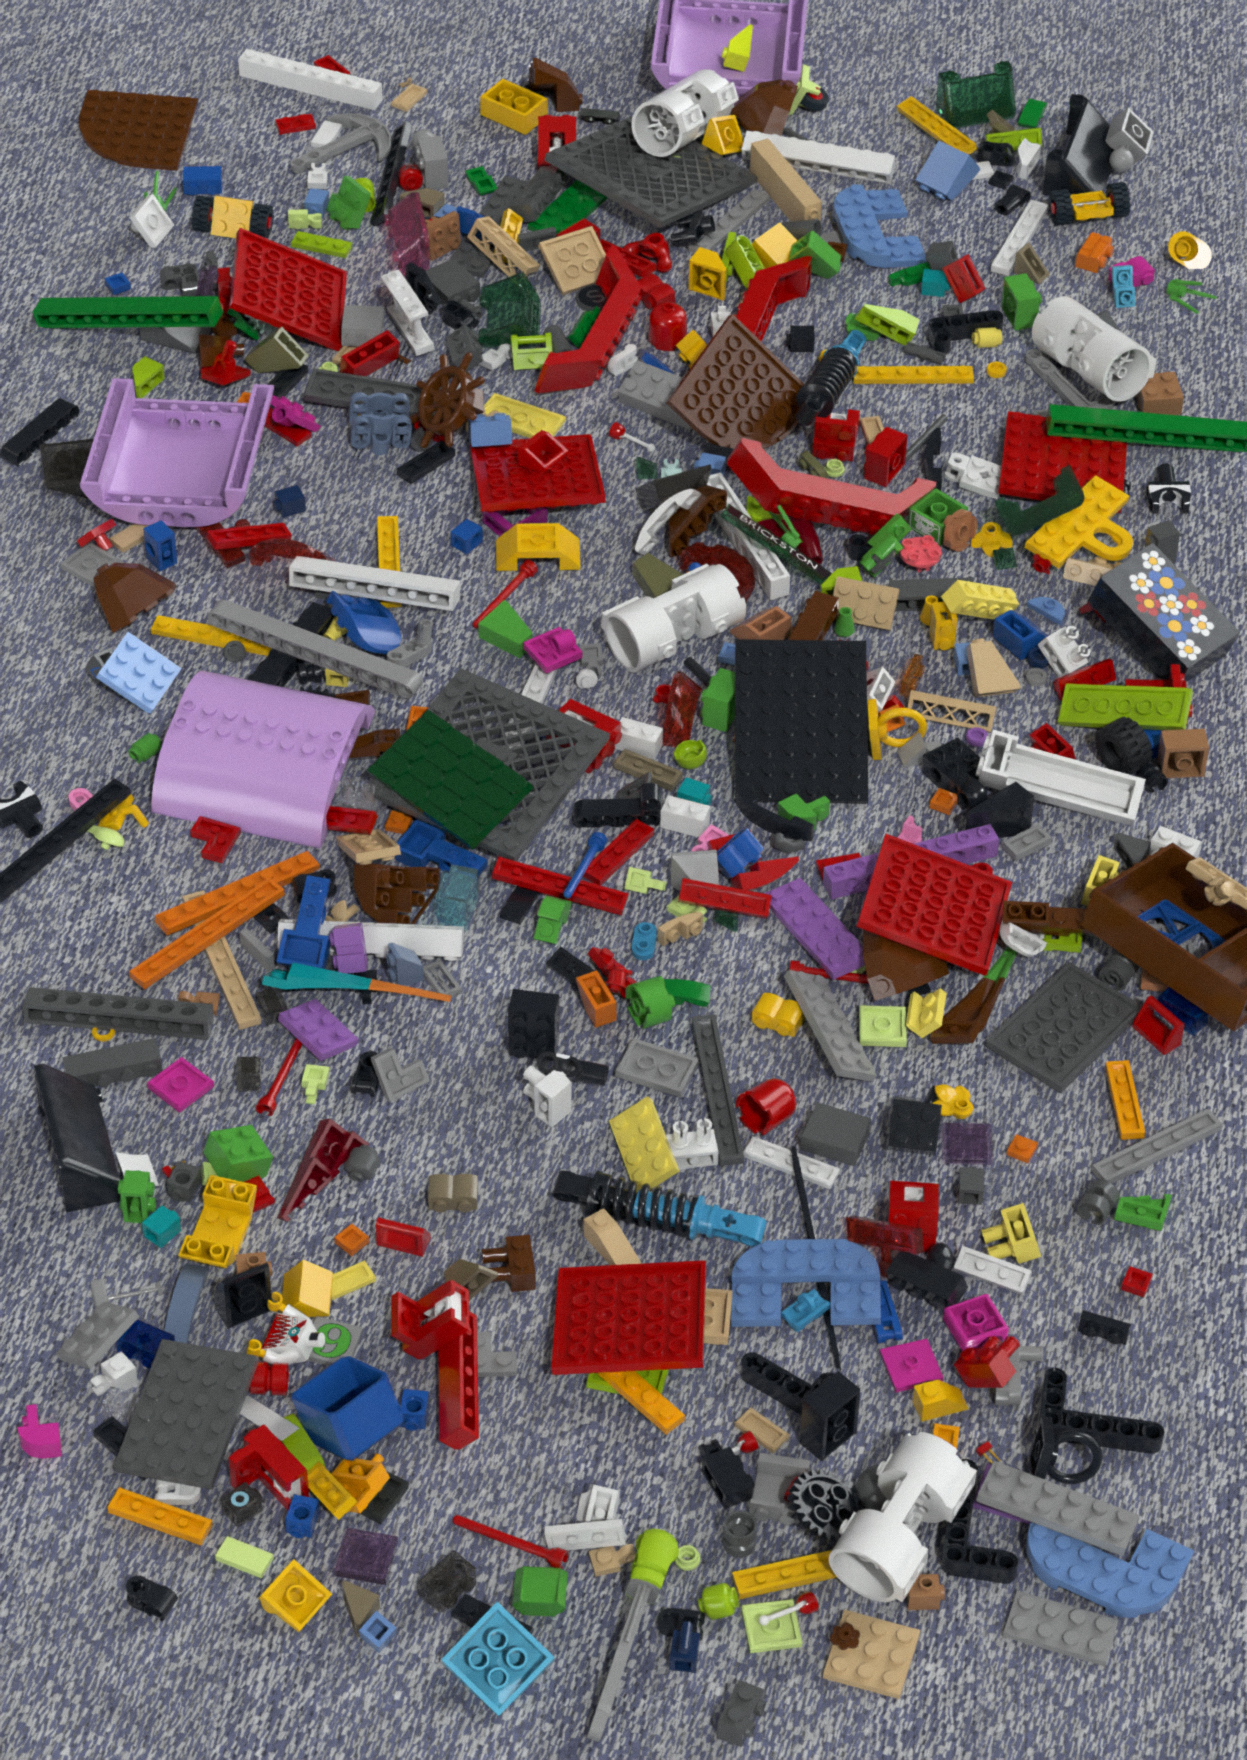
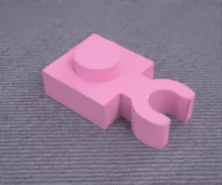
[692,824,729,851]

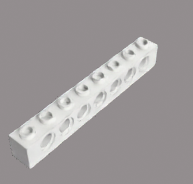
[702,472,790,600]

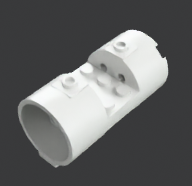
[632,69,739,157]
[1032,296,1157,401]
[601,564,746,672]
[829,1432,977,1602]

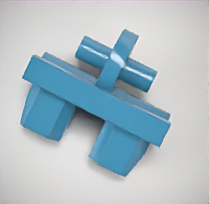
[781,1289,831,1332]

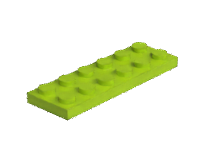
[1058,684,1193,730]

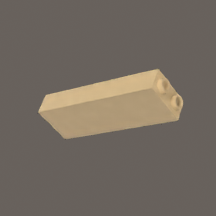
[750,138,822,222]

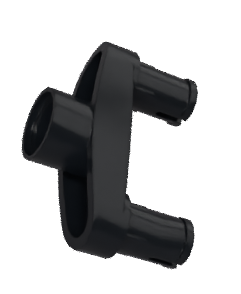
[671,210,715,246]

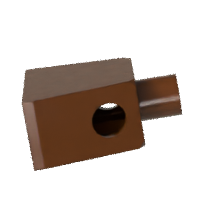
[199,335,244,367]

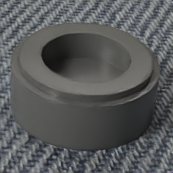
[224,640,246,662]

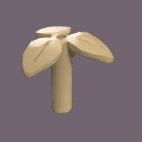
[325,900,359,922]

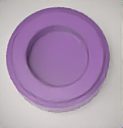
[966,727,988,747]

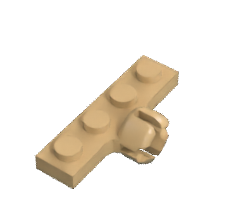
[1186,857,1247,910]

